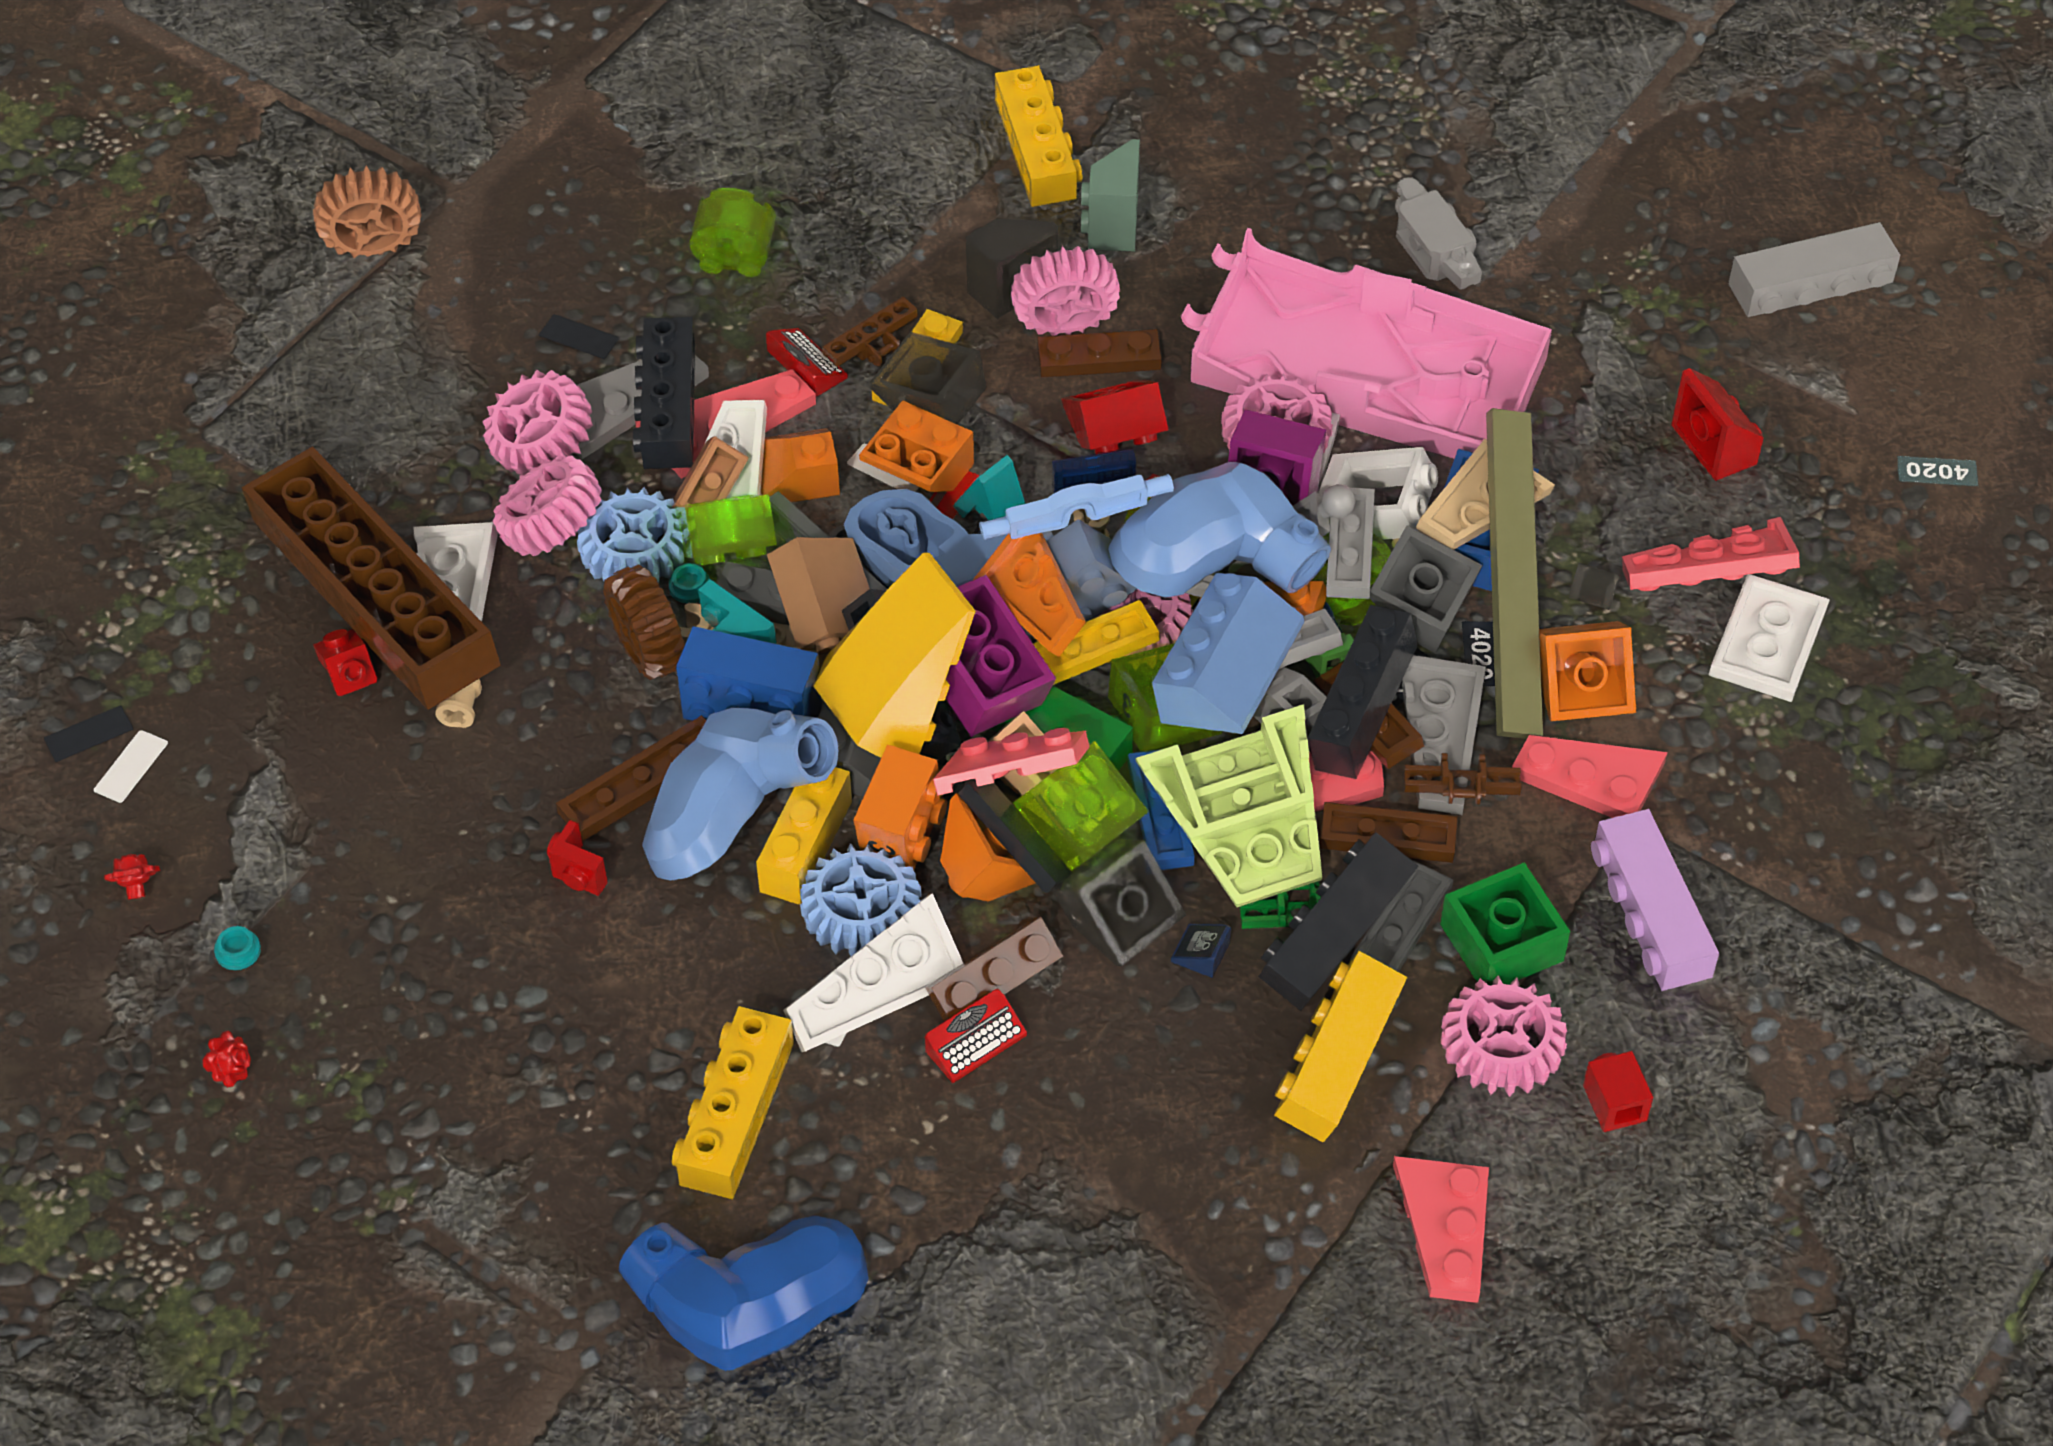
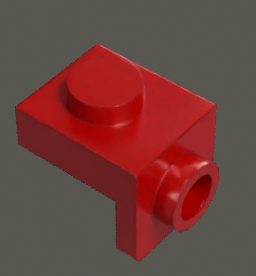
[313,629,377,696]
[547,820,608,896]

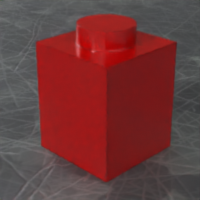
[1583,1051,1653,1133]

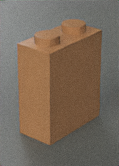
[767,537,870,655]

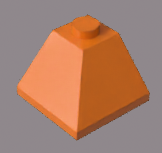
[760,428,840,507]
[940,793,1035,902]

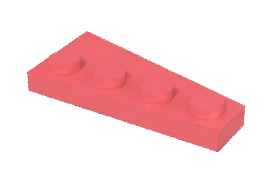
[635,369,816,479]
[1622,517,1800,591]

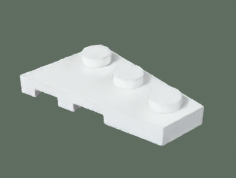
[705,400,767,519]

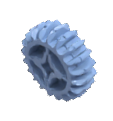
[577,487,691,582]
[800,843,921,956]

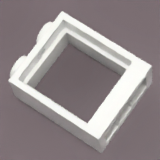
[1319,447,1438,543]

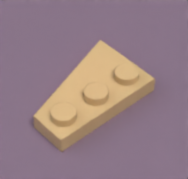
[1416,439,1555,550]

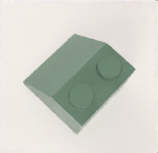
[1081,139,1140,252]

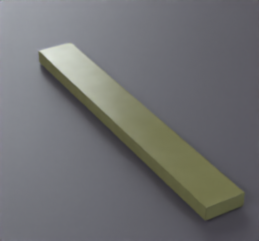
[1486,408,1543,739]

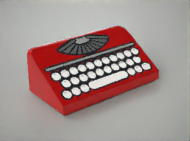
[766,328,848,397]
[925,988,1027,1083]

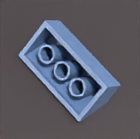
[1152,573,1304,734]

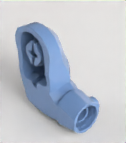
[1108,462,1331,598]
[844,489,1053,589]
[642,708,839,881]

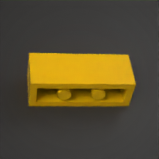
[756,767,852,905]

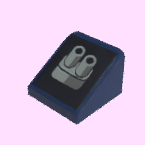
[1171,924,1231,978]

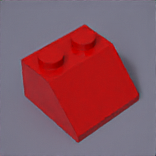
[1671,368,1764,481]
[1061,379,1169,455]

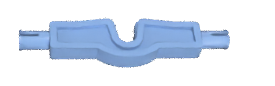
[979,474,1174,540]

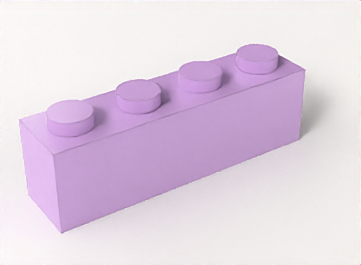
[1591,809,1719,991]

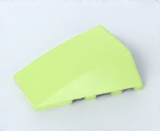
[1136,704,1322,907]

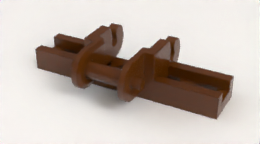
[822,296,918,367]
[1404,753,1521,805]

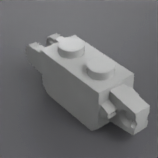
[1395,177,1482,290]

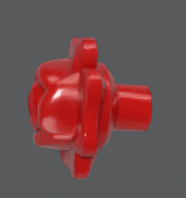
[104,854,160,900]
[203,1030,251,1088]

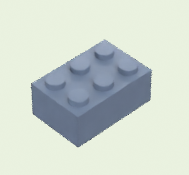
[1021,519,1137,643]

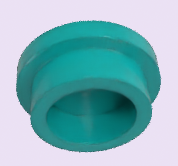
[669,563,710,604]
[214,926,261,970]

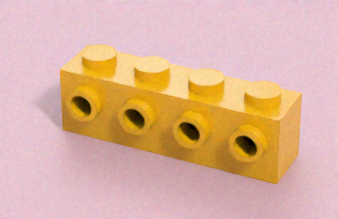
[995,66,1082,207]
[1274,951,1407,1142]
[672,1006,794,1200]

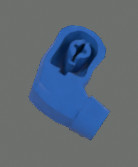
[619,1215,869,1371]

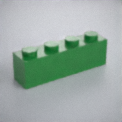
[989,685,1133,789]

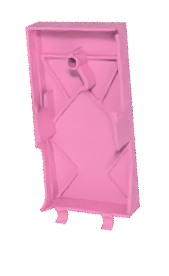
[1181,228,1552,459]

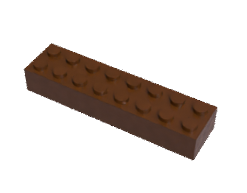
[241,446,501,710]

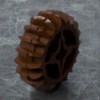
[603,564,685,680]

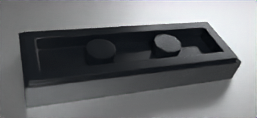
[959,780,1074,893]

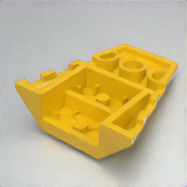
[814,552,976,758]

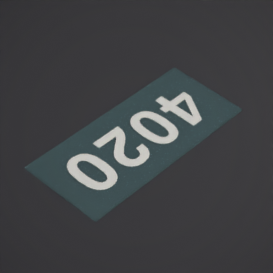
[1897,456,1978,486]

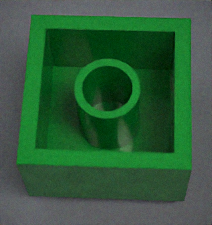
[1440,862,1570,986]

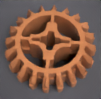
[313,165,421,258]

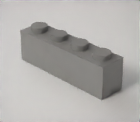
[1728,222,1900,317]

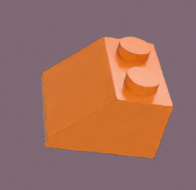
[1539,621,1636,721]

